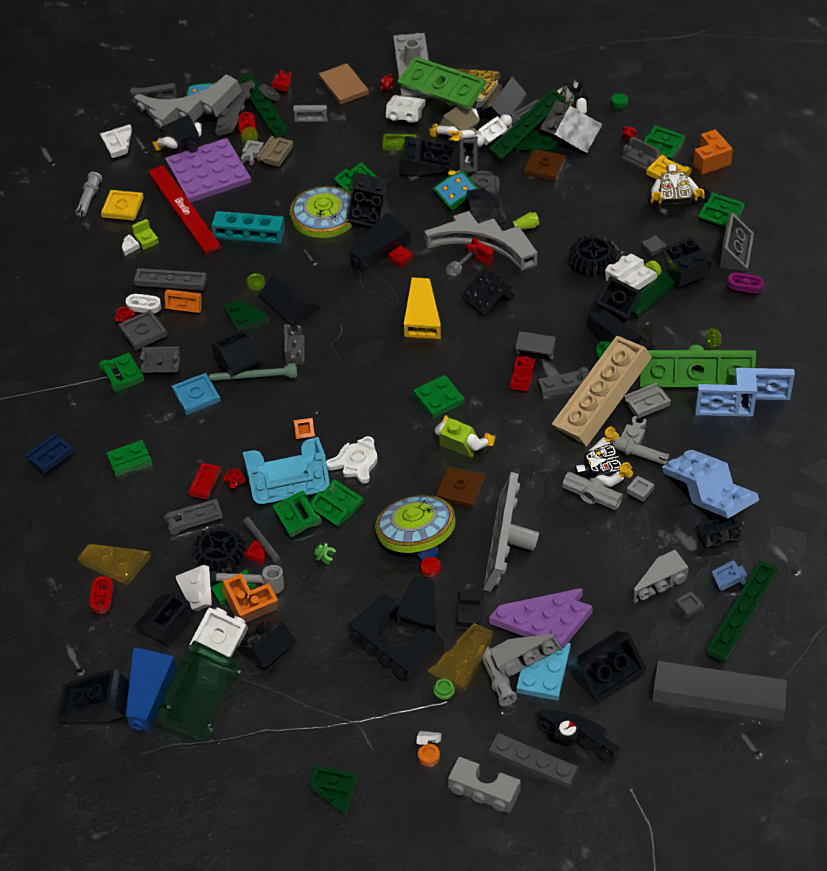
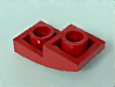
[510,356,535,391]

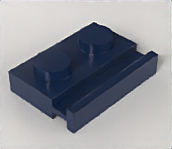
[26,433,74,474]

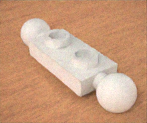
[475,114,512,147]

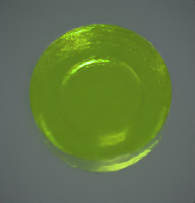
[241,127,258,144]
[247,273,265,290]
[707,328,721,347]

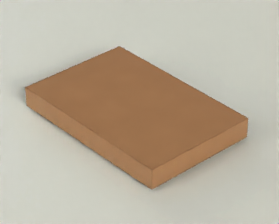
[319,64,369,105]

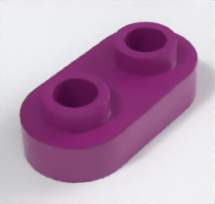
[727,273,764,293]

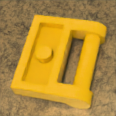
[646,155,692,179]

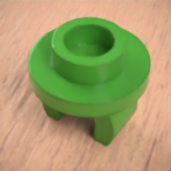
[314,542,336,564]

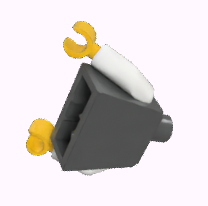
[448,130,479,175]

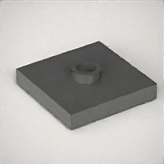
[118,310,168,351]

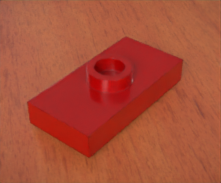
[189,463,221,500]

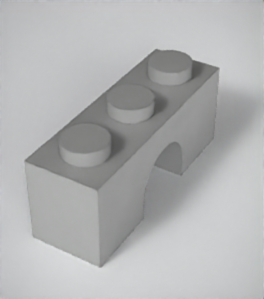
[448,757,521,813]

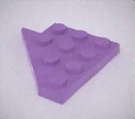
[489,588,593,650]

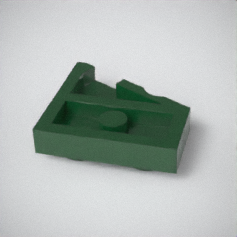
[514,130,559,154]
[224,300,270,332]
[309,765,358,815]

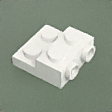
[386,95,425,123]
[605,254,657,290]
[190,607,248,664]

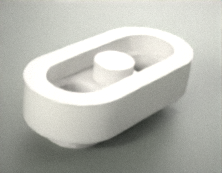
[126,294,162,314]

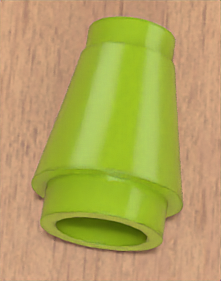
[513,212,540,230]

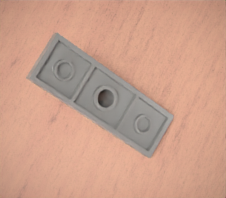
[393,33,434,99]
[483,472,539,592]

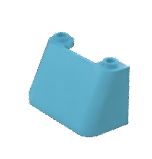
[243,437,329,504]

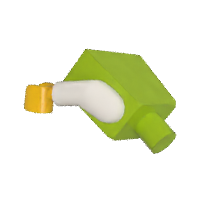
[435,415,496,458]

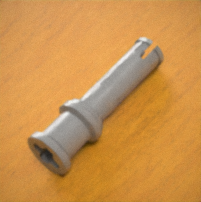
[75,172,102,217]
[611,437,670,465]
[479,646,517,706]

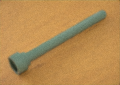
[208,363,297,381]

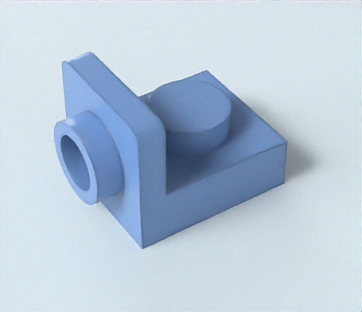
[712,560,747,591]

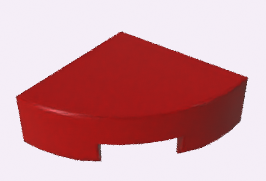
[245,540,265,565]

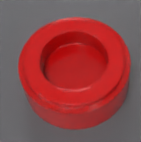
[420,557,441,578]

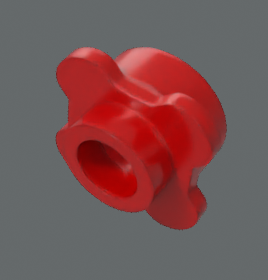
[380,74,395,91]
[621,126,638,142]
[114,307,135,322]
[223,469,246,489]

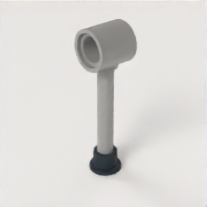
[209,565,284,594]

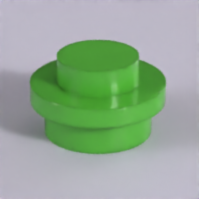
[433,679,455,700]

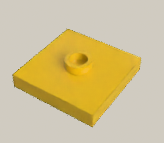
[101,190,144,221]

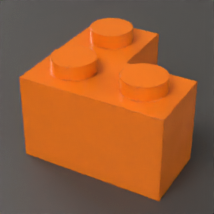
[693,129,733,175]
[222,573,278,623]

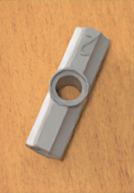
[562,472,623,510]

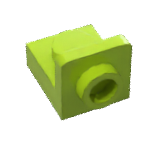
[132,219,159,250]

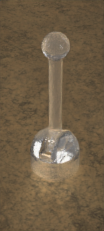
[446,252,474,277]

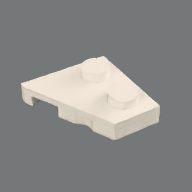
[100,125,132,158]
[176,565,212,611]

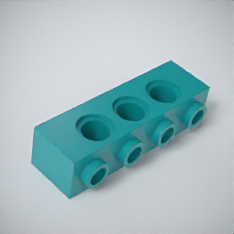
[212,211,285,243]

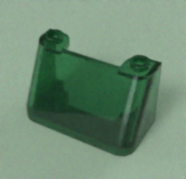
[153,640,241,742]

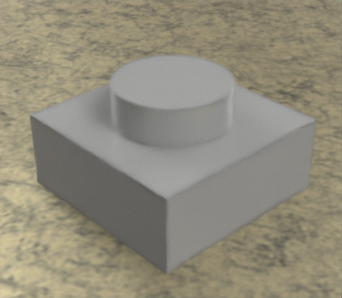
[626,476,654,502]

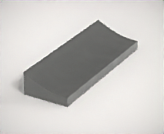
[652,661,787,721]

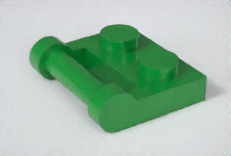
[99,353,144,392]
[273,491,322,538]

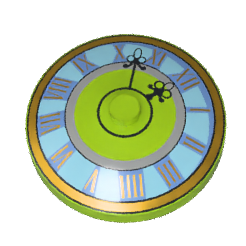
[290,186,355,238]
[375,495,456,553]

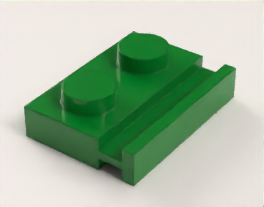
[106,440,152,477]

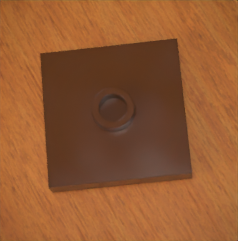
[524,149,566,182]
[436,466,485,509]

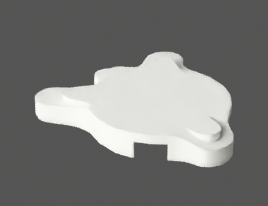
[326,436,378,483]

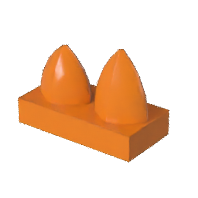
[165,289,202,313]

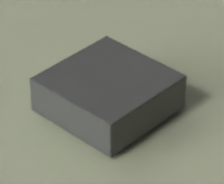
[259,84,280,102]
[641,236,666,256]
[674,591,704,618]

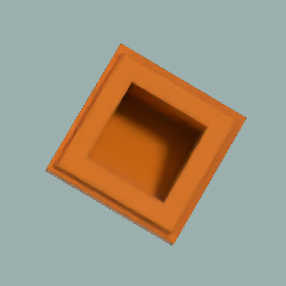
[294,418,315,439]

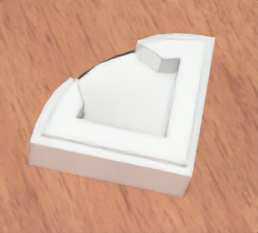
[122,234,140,256]
[417,731,441,745]

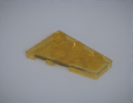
[77,544,151,585]
[428,623,494,689]

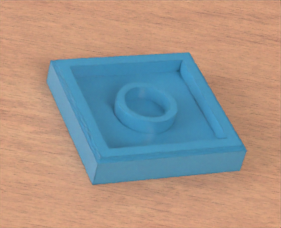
[172,373,221,415]

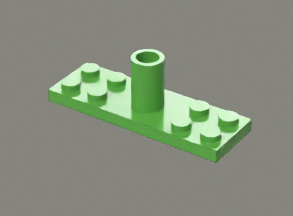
[397,56,487,109]
[640,345,756,387]

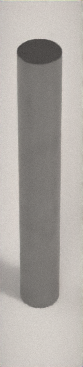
[243,517,280,562]

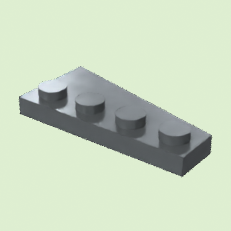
[215,80,255,137]

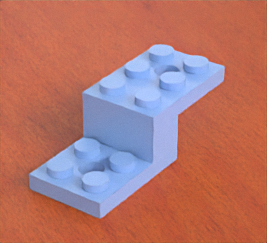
[695,368,795,416]
[662,450,759,518]

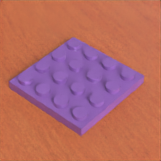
[165,138,251,203]

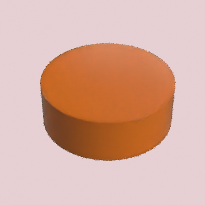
[418,744,440,767]

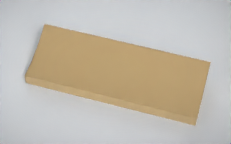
[552,336,652,447]

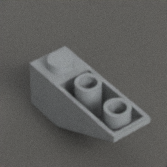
[633,550,688,603]
[490,634,562,678]

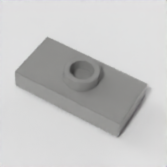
[294,105,328,122]

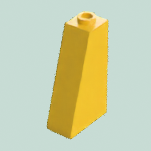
[404,278,441,339]

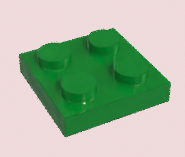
[413,375,465,418]

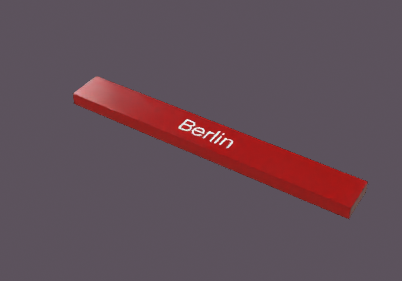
[148,165,221,255]

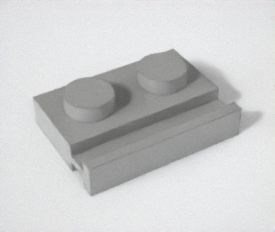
[623,382,671,419]

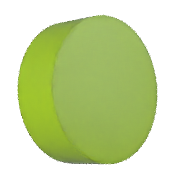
[645,260,661,277]

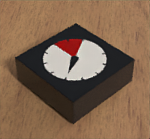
[554,716,581,744]

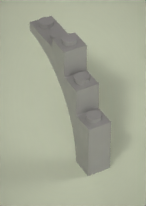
[134,75,242,128]
[425,211,537,271]

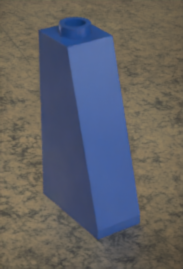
[126,647,177,731]

